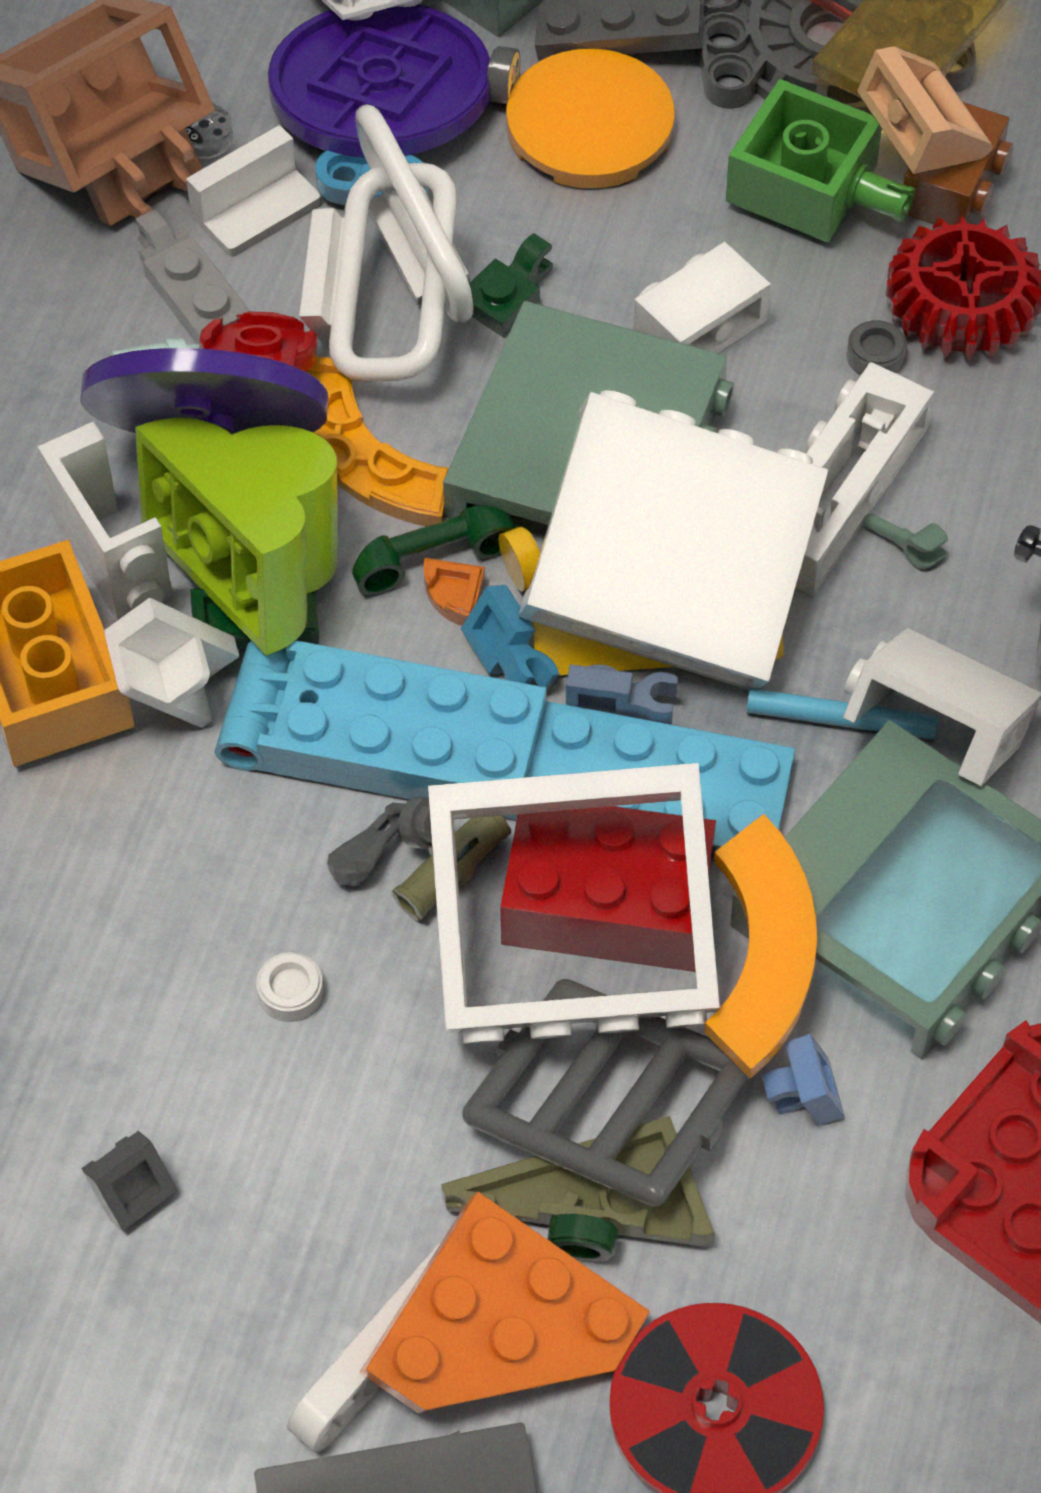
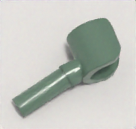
[864,513,948,570]

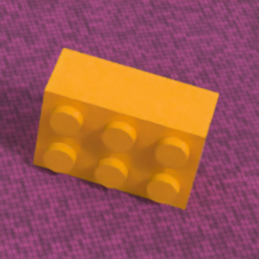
[0,539,135,767]

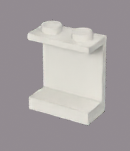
[38,422,173,621]
[843,628,1041,786]

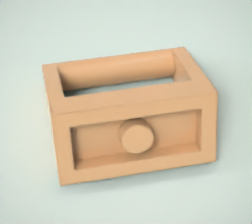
[857,46,993,174]

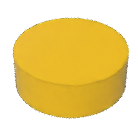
[499,527,540,592]

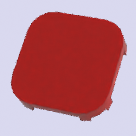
[905,1020,1041,1324]

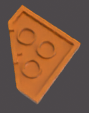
[359,1191,650,1413]

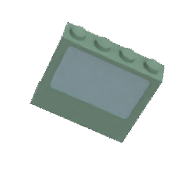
[730,720,1041,1060]

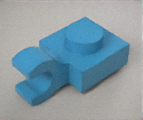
[460,585,559,691]

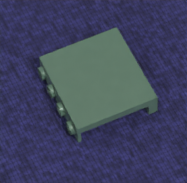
[443,301,734,525]

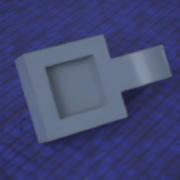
[566,664,678,724]

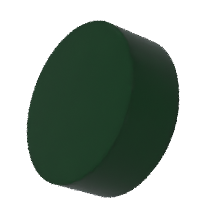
[547,1214,619,1262]

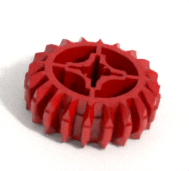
[885,214,1041,362]

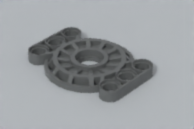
[697,0,976,115]

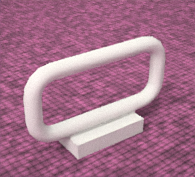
[355,104,473,324]
[299,163,457,382]

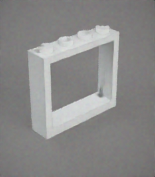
[428,763,720,1044]

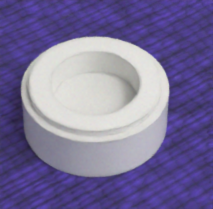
[256,952,324,1022]

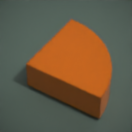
[423,558,485,626]

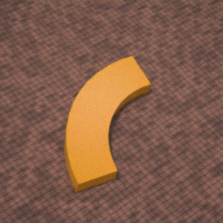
[307,356,449,526]
[704,814,817,1079]

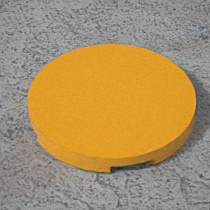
[507,49,675,188]

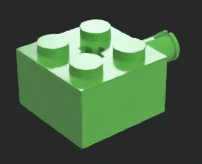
[725,79,915,242]

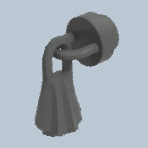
[327,796,432,888]

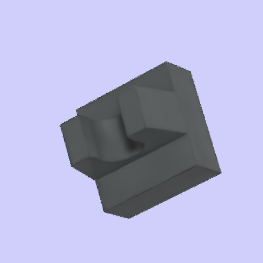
[81,1130,178,1231]

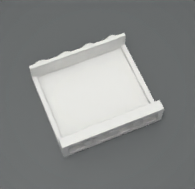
[518,390,828,690]

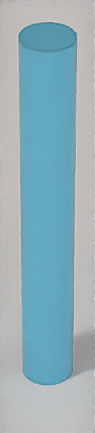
[746,688,938,740]

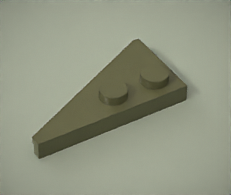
[441,1116,714,1246]

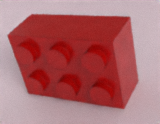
[500,806,716,972]

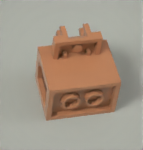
[0,0,215,226]

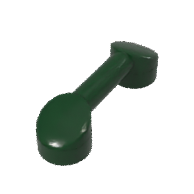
[352,506,516,596]

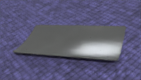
[254,1422,537,1493]

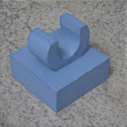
[762,1034,845,1126]

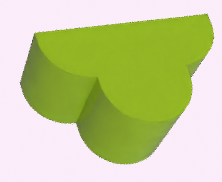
[135,418,338,656]

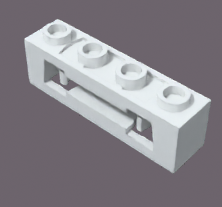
[796,362,934,596]

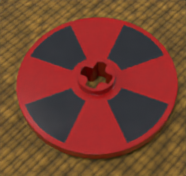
[609,1303,824,1493]

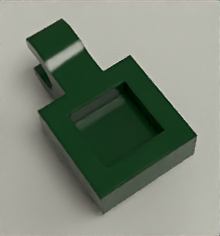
[469,233,553,338]

